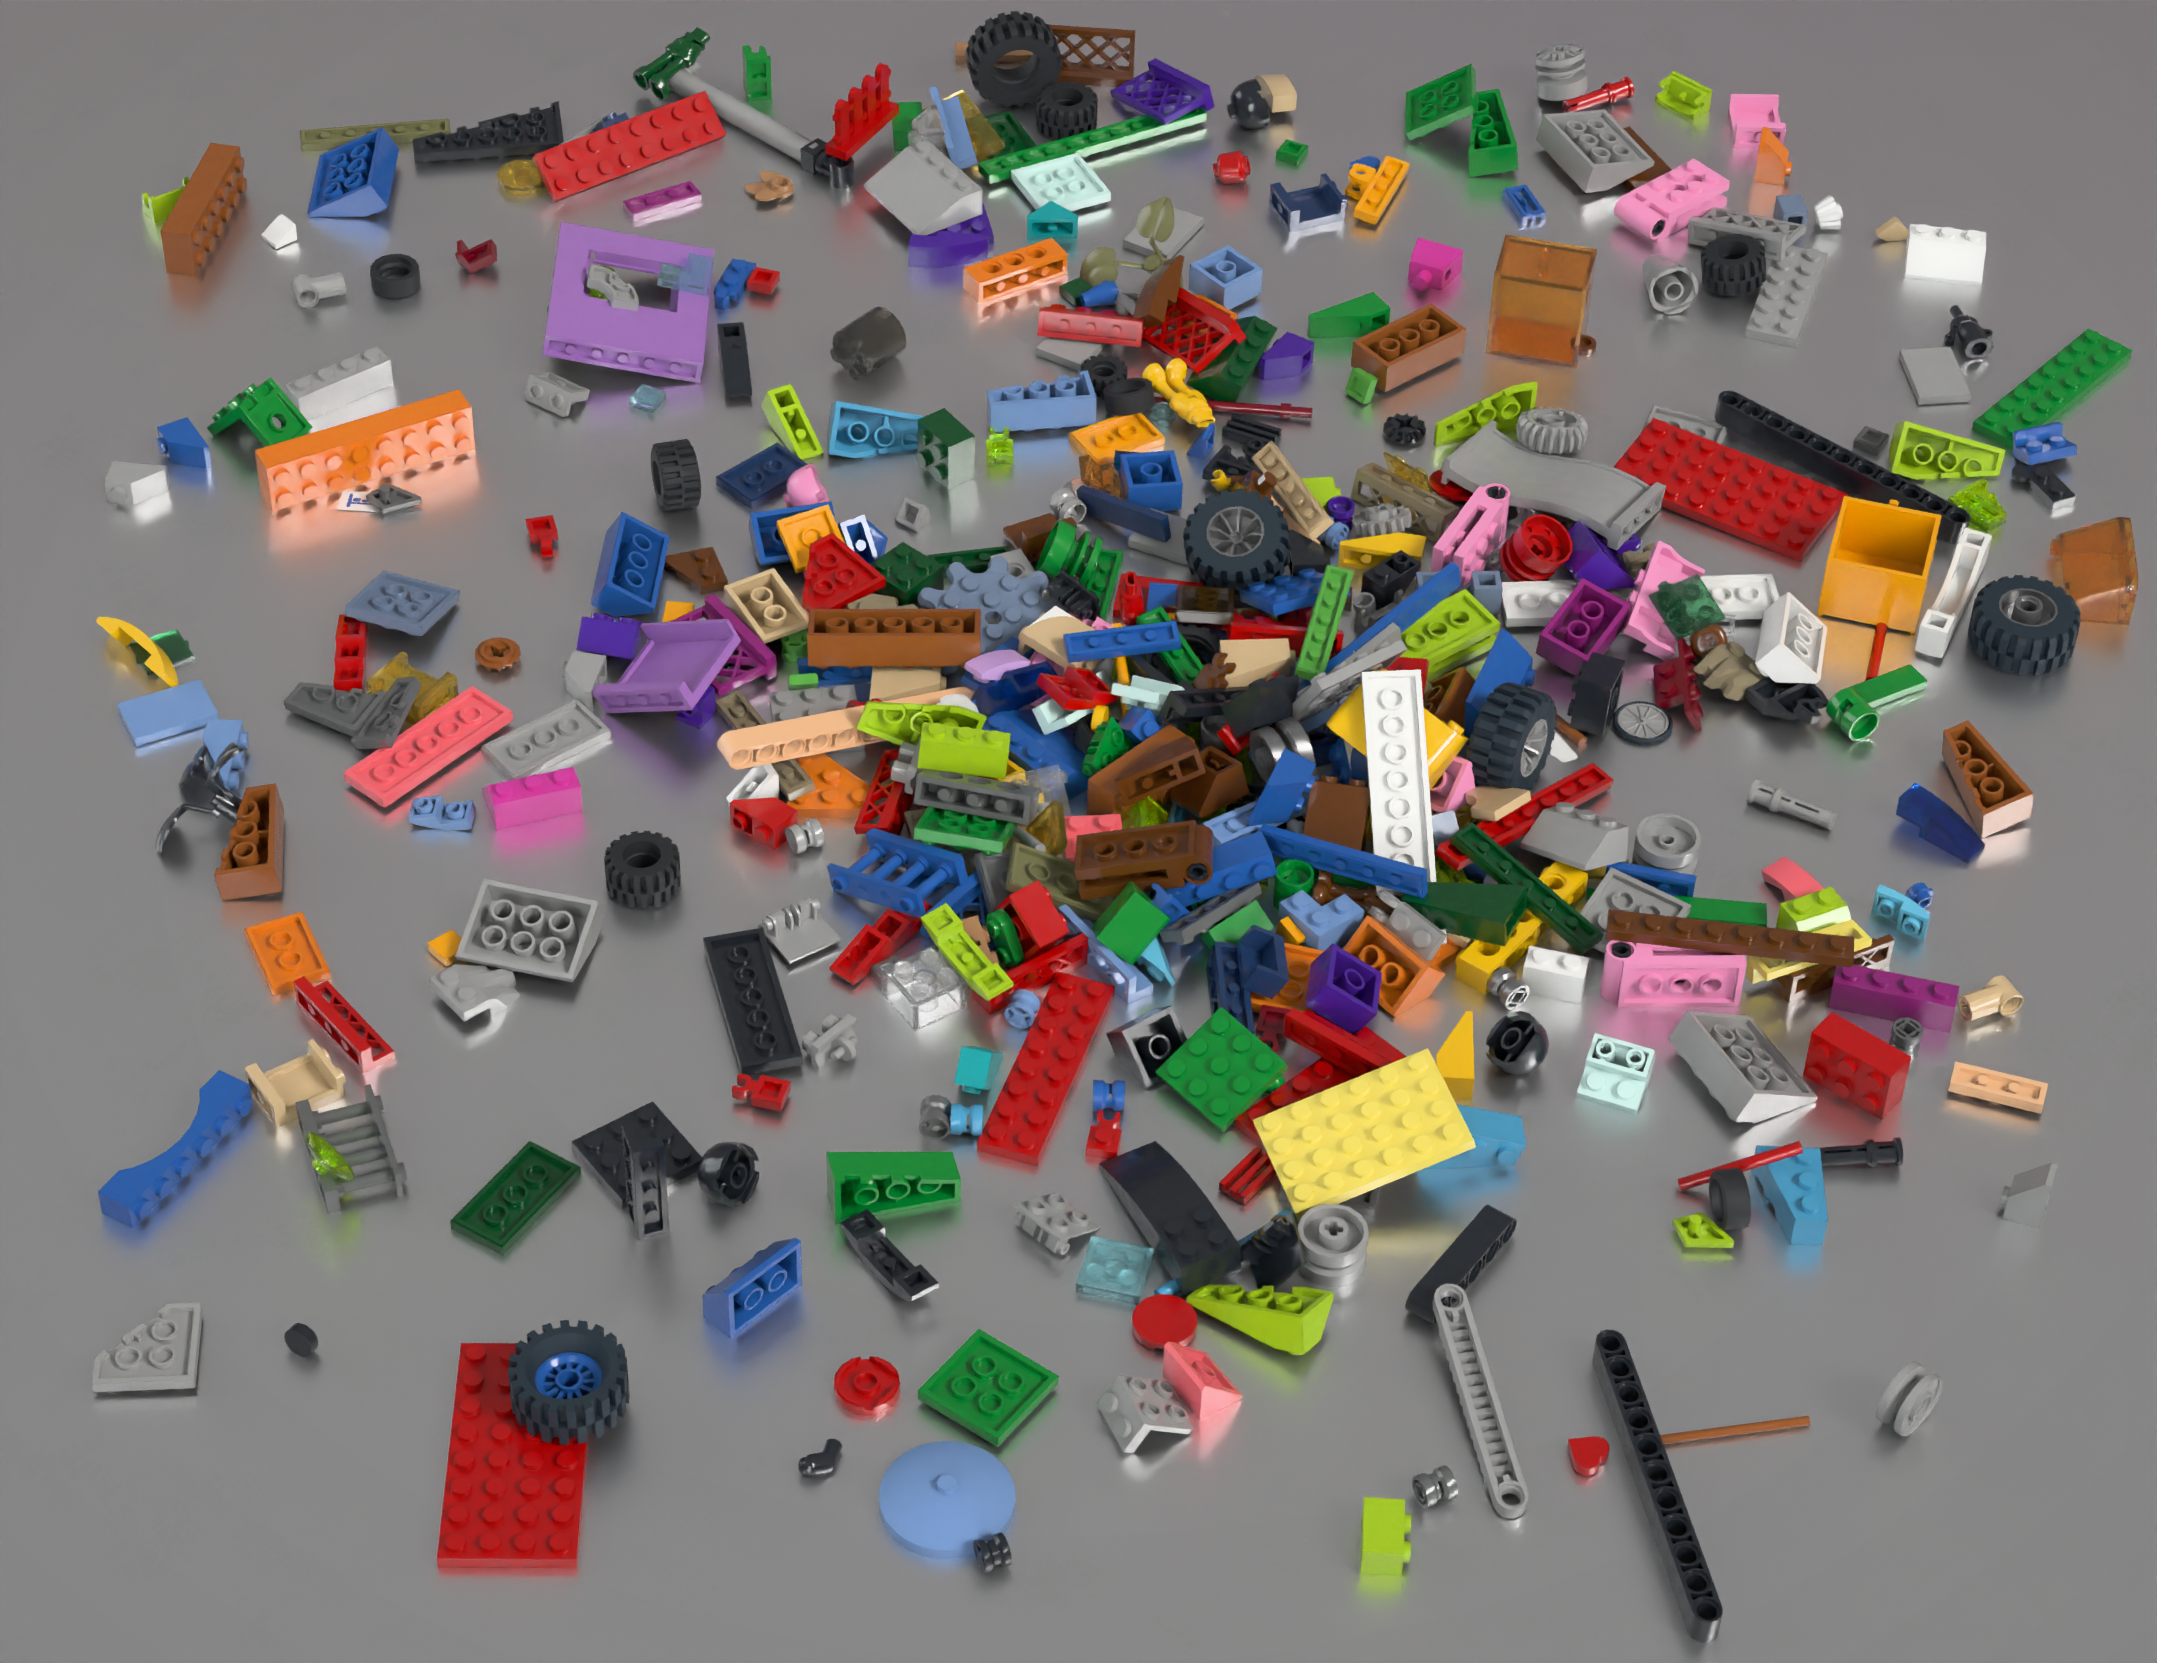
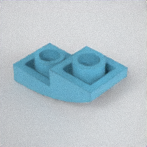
[1871,884,1930,940]

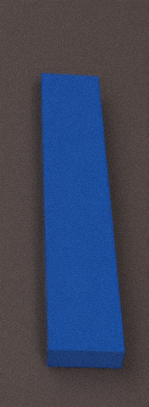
[1259,824,1428,898]

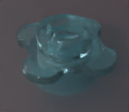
[1150,402,1176,426]

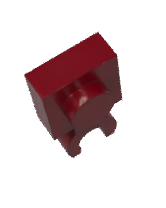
[1255,1004,1291,1055]

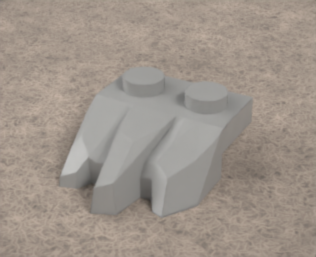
[429,964,520,1021]

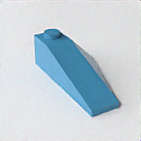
[827,401,924,459]

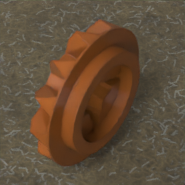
[475,638,521,672]

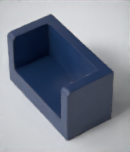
[1236,925,1289,999]

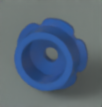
[1905,882,1934,909]

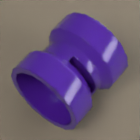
[1327,496,1355,532]

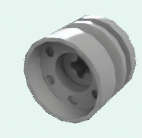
[1534,44,1589,101]

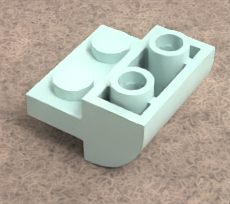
[1111,675,1185,726]
[1577,1033,1655,1115]

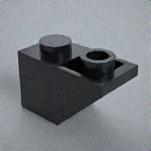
[1361,550,1421,611]

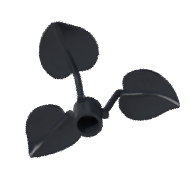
[155,742,243,855]

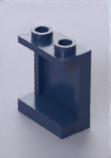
[1269,173,1348,233]

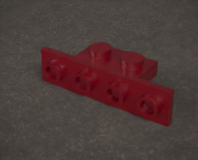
[1653,636,1704,732]

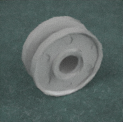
[1876,1361,1943,1437]

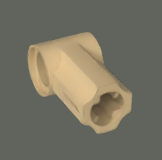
[1957,975,2023,1021]

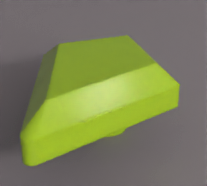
[1672,1212,1734,1248]

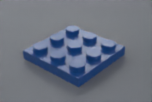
[1239,568,1351,616]

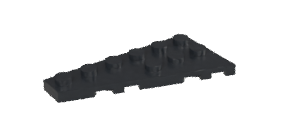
[413,101,564,163]

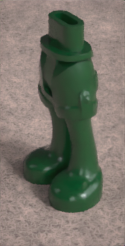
[633,27,710,102]

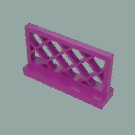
[671,594,777,696]

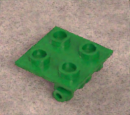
[1081,717,1134,776]

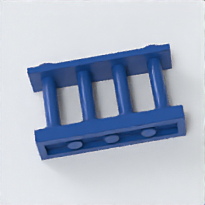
[827,828,968,918]

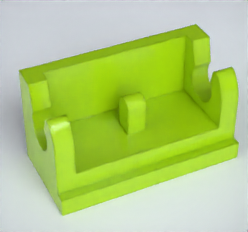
[1655,71,1712,121]
[141,177,189,224]

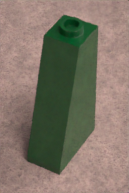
[1400,882,1527,946]

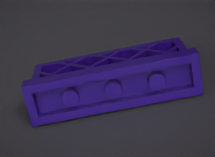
[1110,58,1215,125]

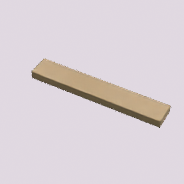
[1251,441,1334,540]

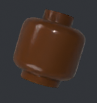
[1689,622,1727,658]

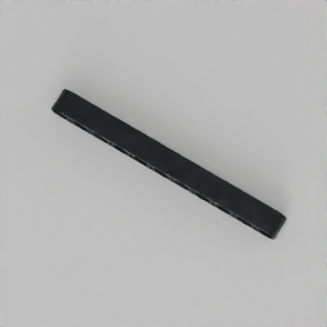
[1714,391,1970,544]
[1592,1330,1723,1643]

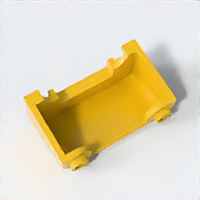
[1326,667,1468,790]

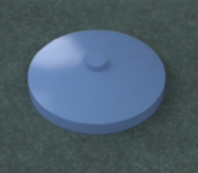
[879,1441,1016,1559]

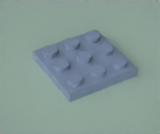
[345,571,460,636]

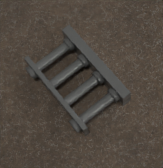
[296,1084,407,1214]

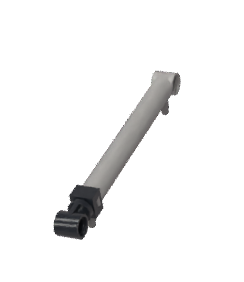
[659,62,854,189]

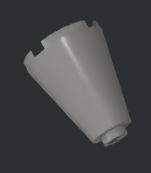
[1642,254,1698,315]

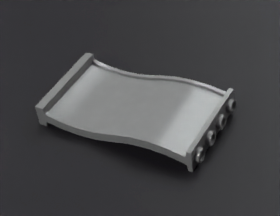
[1441,420,1666,550]

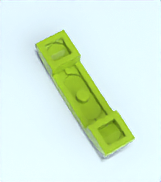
[921,903,1014,1001]

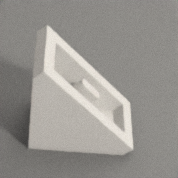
[726,763,779,804]

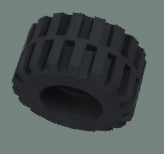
[1036,81,1098,140]
[1701,235,1766,296]
[651,439,701,511]
[604,831,681,909]

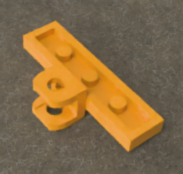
[1344,155,1410,225]

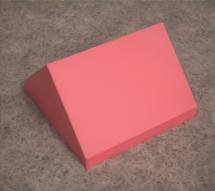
[1162,1341,1243,1420]

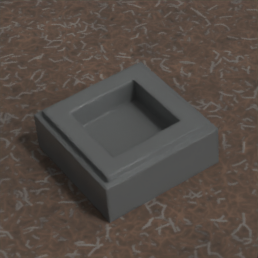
[1853,426,1889,456]

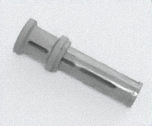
[1746,778,1837,830]

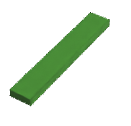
[1294,565,1354,681]

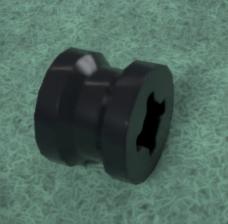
[973,1532,1012,1574]

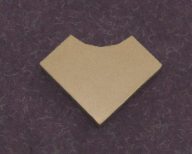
[1466,785,1531,822]

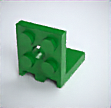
[207,377,313,447]

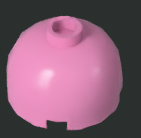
[783,463,829,508]

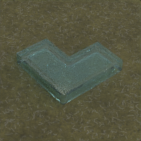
[657,253,714,296]

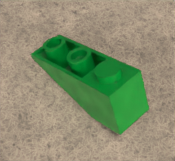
[1307,292,1390,338]

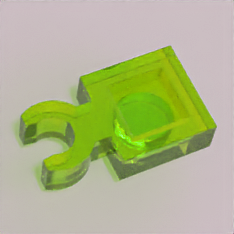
[986,427,1014,465]

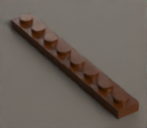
[1606,909,1854,967]

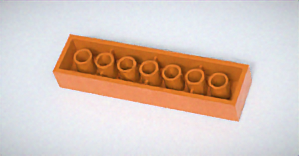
[255,389,475,511]

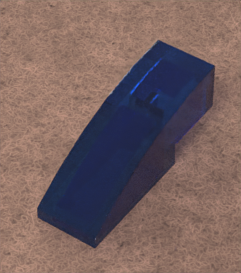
[970,661,1059,719]
[1896,783,1985,864]

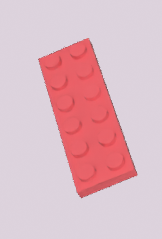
[343,686,513,808]

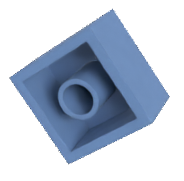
[1189,245,1263,310]

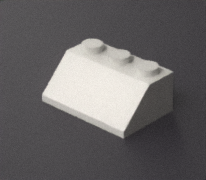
[1904,224,1986,287]

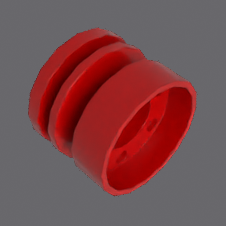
[1499,514,1573,582]

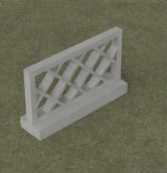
[1688,207,1806,261]

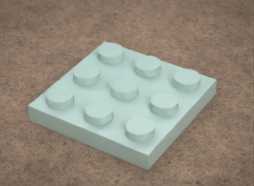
[1011,153,1111,212]

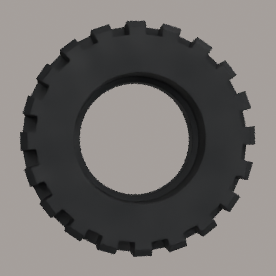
[965,11,1062,108]

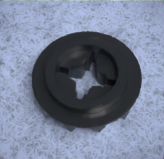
[1383,413,1426,444]

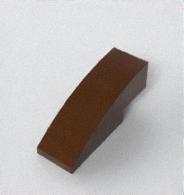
[1133,255,1184,329]

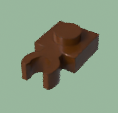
[1191,652,1236,689]

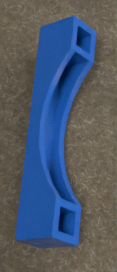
[98,1070,253,1228]

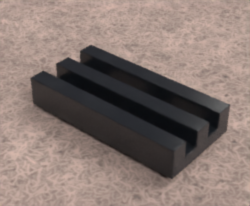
[1222,414,1282,444]

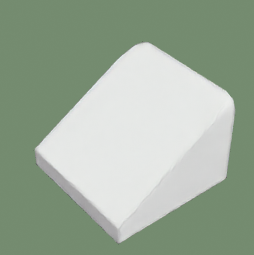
[261,214,297,249]

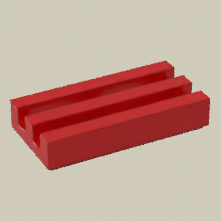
[1219,1146,1276,1205]

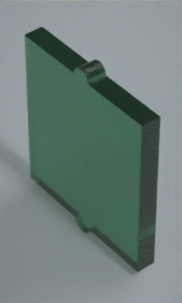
[130,629,195,676]

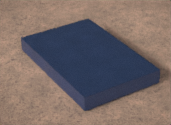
[716,443,808,510]

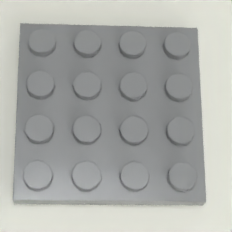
[1292,640,1407,723]

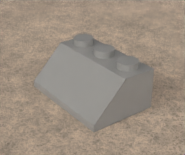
[1521,802,1629,871]

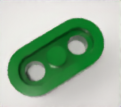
[985,908,1024,968]

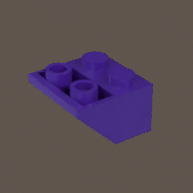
[576,613,647,660]

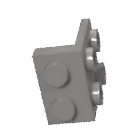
[1097,1375,1193,1453]

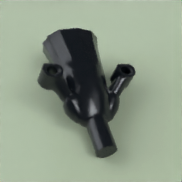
[1943,305,1994,359]

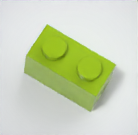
[1360,1497,1411,1576]

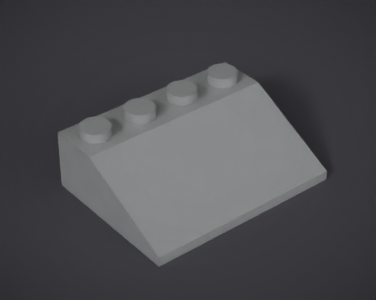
[1536,109,1655,193]
[864,140,983,236]
[455,878,604,982]
[1668,1011,1818,1123]

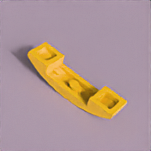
[96,617,179,687]

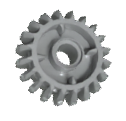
[1516,406,1589,455]

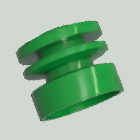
[1036,519,1103,586]

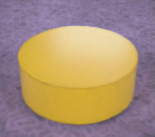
[1091,705,1109,732]

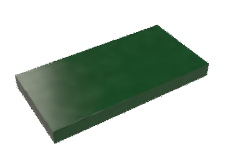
[450,1141,581,1256]

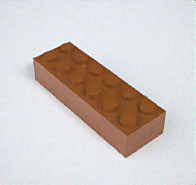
[160,143,247,276]
[807,609,981,669]

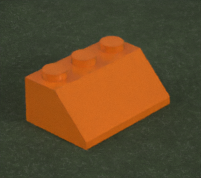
[1343,915,1445,1017]

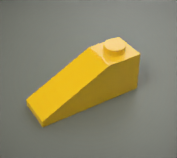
[1338,532,1427,578]
[1435,1011,1474,1100]

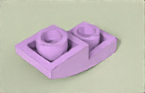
[964,650,1030,683]

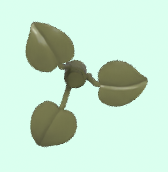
[1080,197,1183,288]

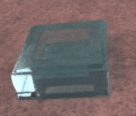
[629,384,666,413]

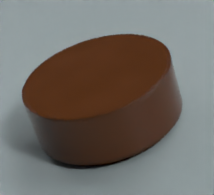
[1570,335,1596,356]

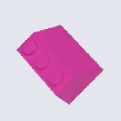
[482,767,583,831]

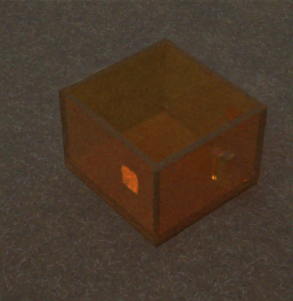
[1485,235,1597,369]

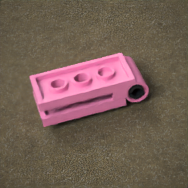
[1614,159,1730,242]
[1431,483,1510,588]
[1600,940,1747,1007]

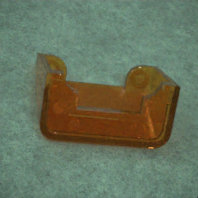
[2050,517,2138,625]

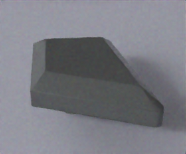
[366,483,422,514]

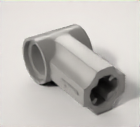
[291,272,346,308]

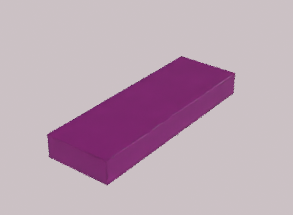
[622,181,702,222]

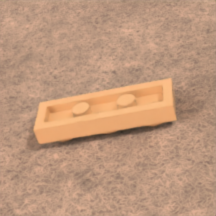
[1948,1061,2048,1114]

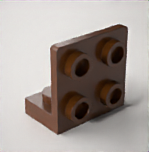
[1003,513,1077,563]

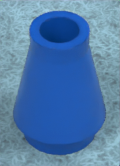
[1079,280,1119,307]

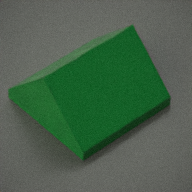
[1092,881,1171,965]

